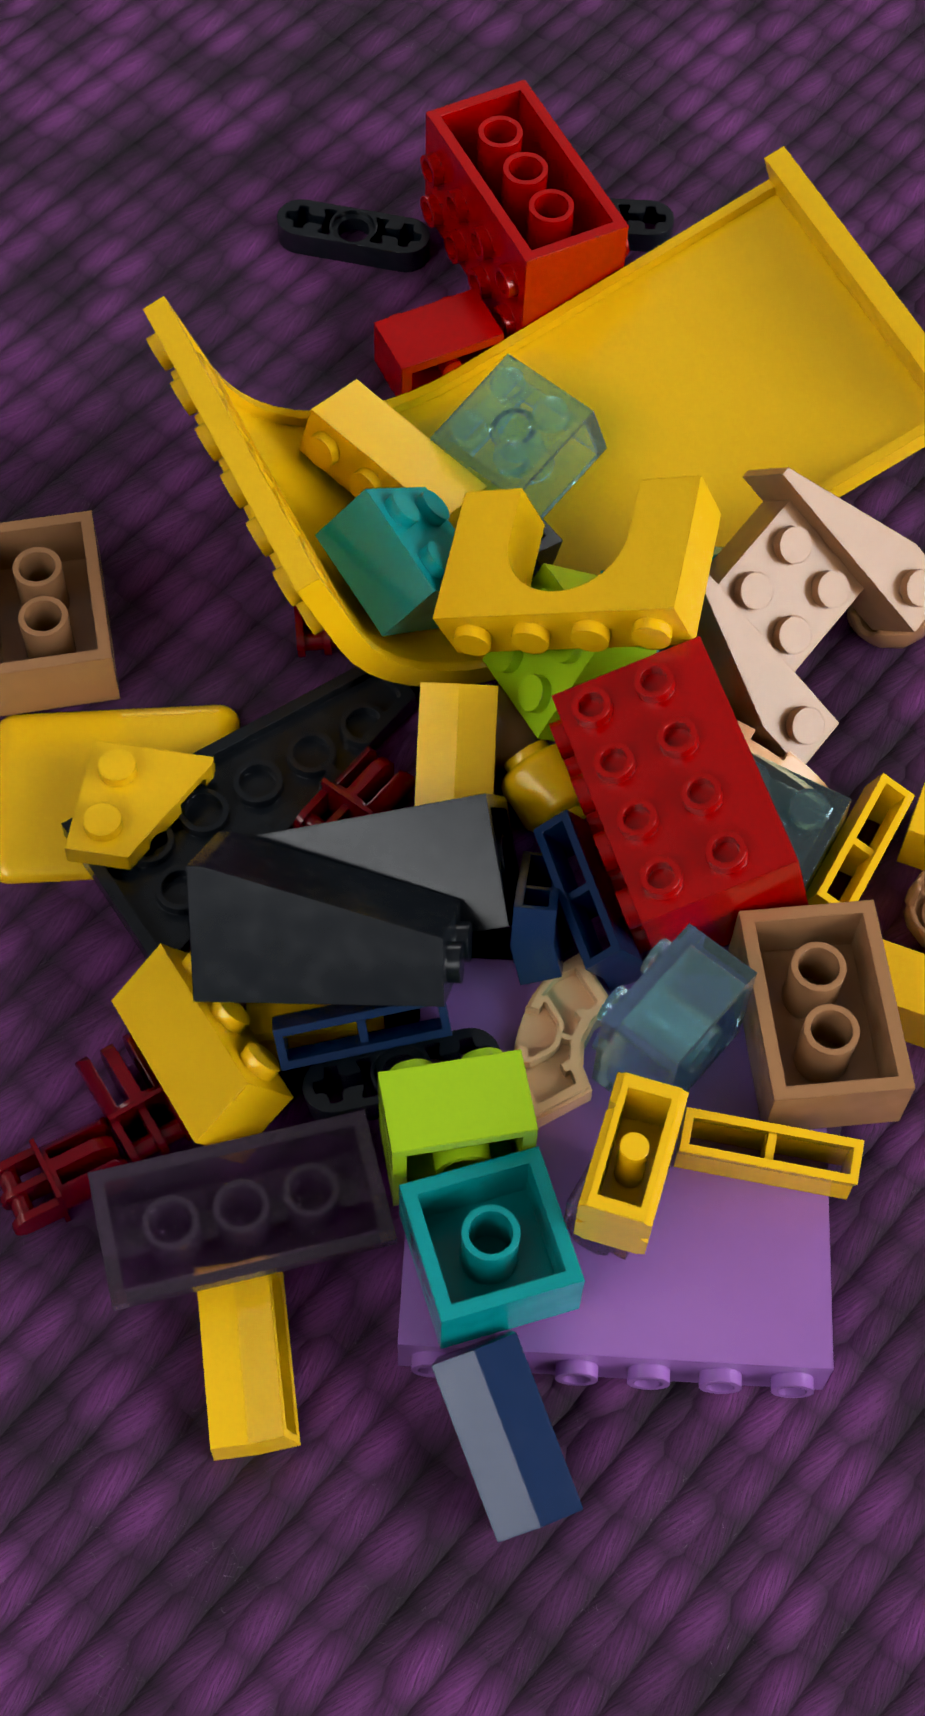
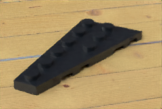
[61,666,416,960]

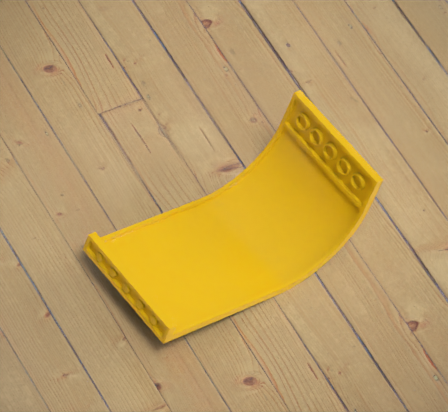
[143,146,925,687]

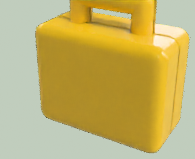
[0,705,240,884]

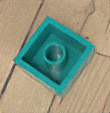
[315,487,455,636]
[399,1146,585,1349]

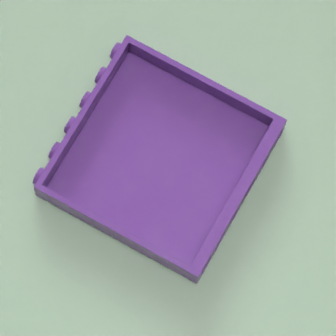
[397,958,834,1398]

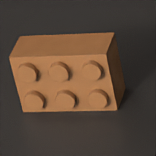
[0,510,120,717]
[729,900,915,1130]

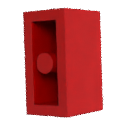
[374,288,504,396]

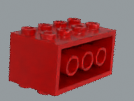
[420,79,629,339]
[549,636,809,969]

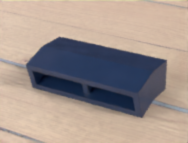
[533,809,649,992]
[510,851,568,986]
[272,1003,452,1071]
[431,1329,583,1543]

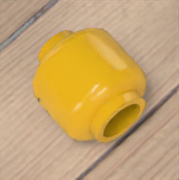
[501,739,586,832]

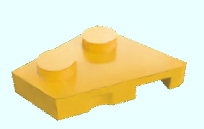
[64,740,216,870]

